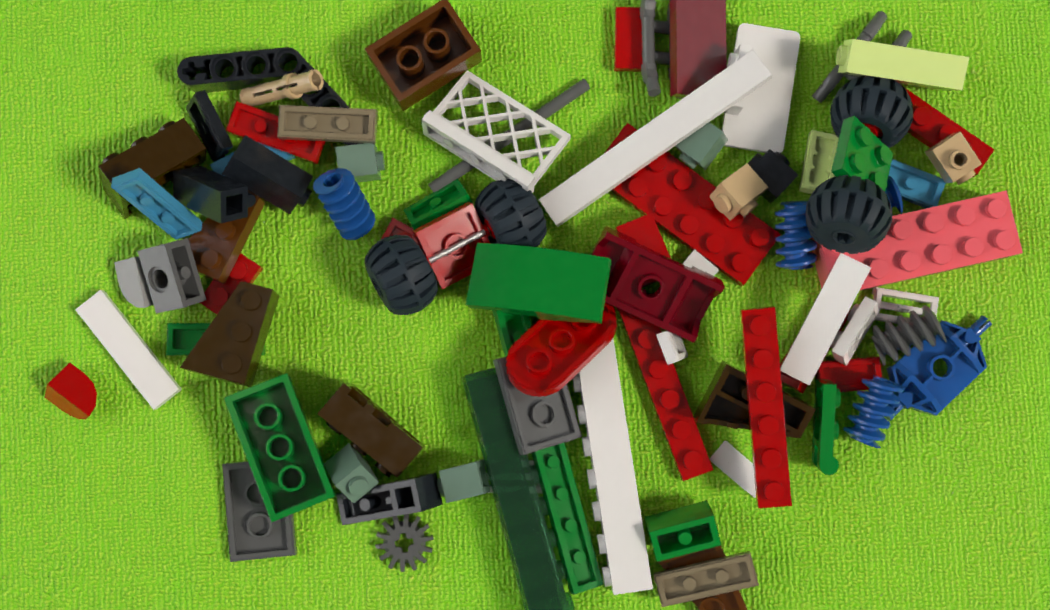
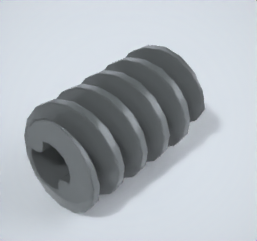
[871,305,947,366]

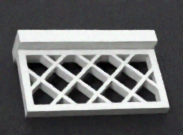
[422,70,571,193]

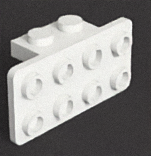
[722,23,800,153]

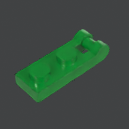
[812,379,841,475]

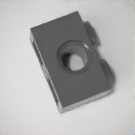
[137,238,206,314]

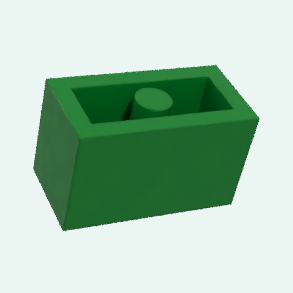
[645,500,721,562]

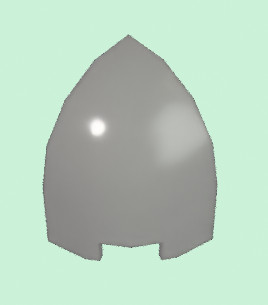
[114,257,153,308]

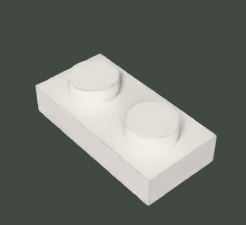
[831,296,879,366]

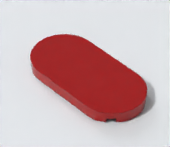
[506,302,617,397]

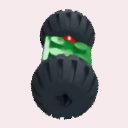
[806,76,913,254]

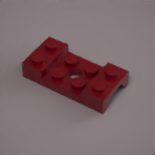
[591,226,725,343]

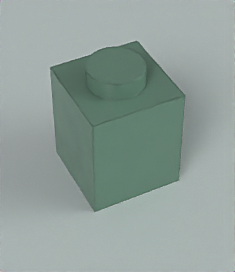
[675,122,728,170]
[335,143,385,183]
[324,443,379,503]
[437,460,491,503]

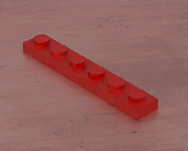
[617,289,713,481]
[740,306,792,509]

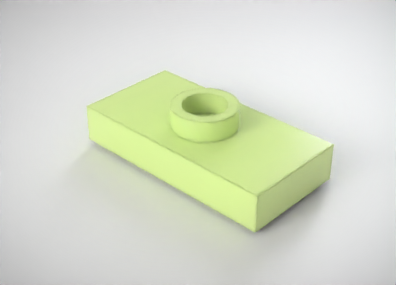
[799,130,839,194]

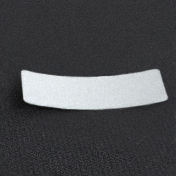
[710,441,756,498]

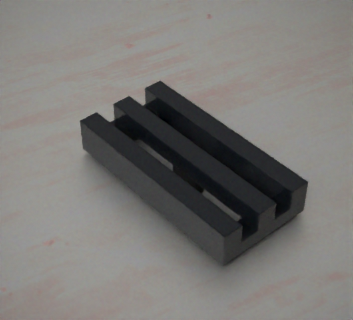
[186,90,233,162]

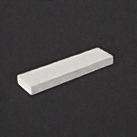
[780,253,871,386]
[75,290,182,410]

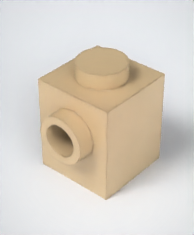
[925,132,982,185]
[709,163,768,220]

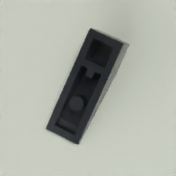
[336,473,443,525]

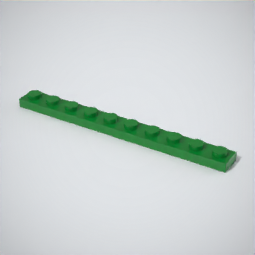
[492,310,604,595]

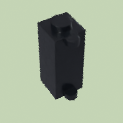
[222,135,313,214]
[173,166,256,223]

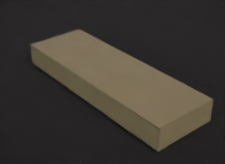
[277,105,378,144]
[654,551,759,607]

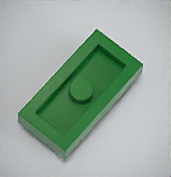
[403,178,473,230]

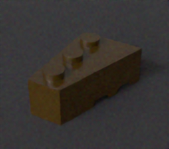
[98,118,206,219]
[180,281,279,387]
[693,360,816,438]
[317,383,425,477]

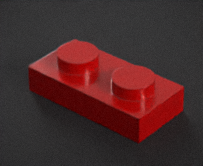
[199,253,263,314]

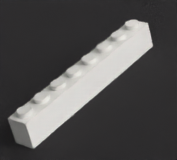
[572,339,653,595]

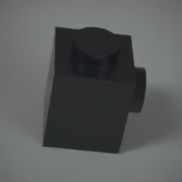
[748,149,798,203]

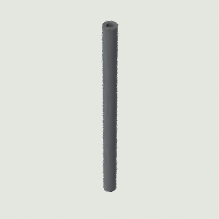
[428,79,590,193]

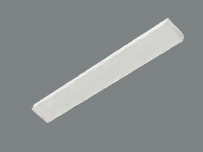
[539,50,772,227]

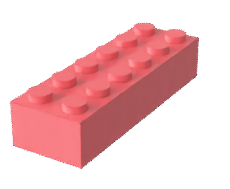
[809,190,1023,291]

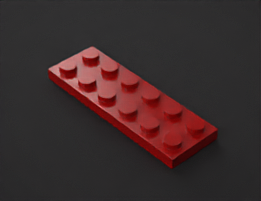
[605,123,781,286]

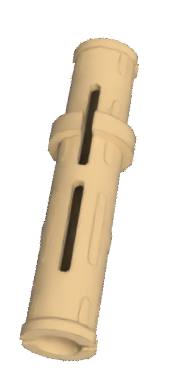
[240,69,324,107]

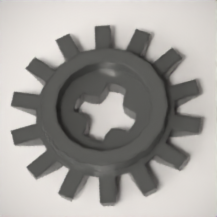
[375,514,434,572]

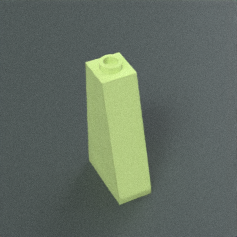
[836,39,969,91]

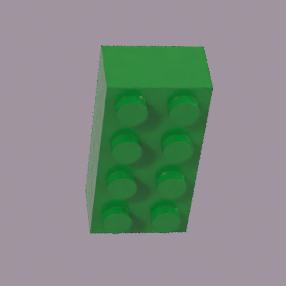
[224,373,337,523]

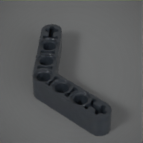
[177,47,364,146]

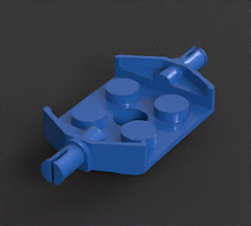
[885,315,992,421]

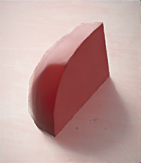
[44,363,97,420]

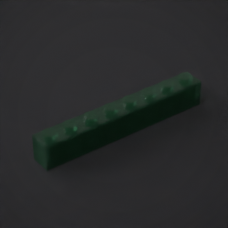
[461,367,575,610]

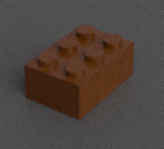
[365,0,482,111]

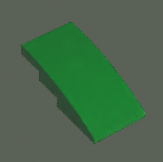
[465,243,612,324]

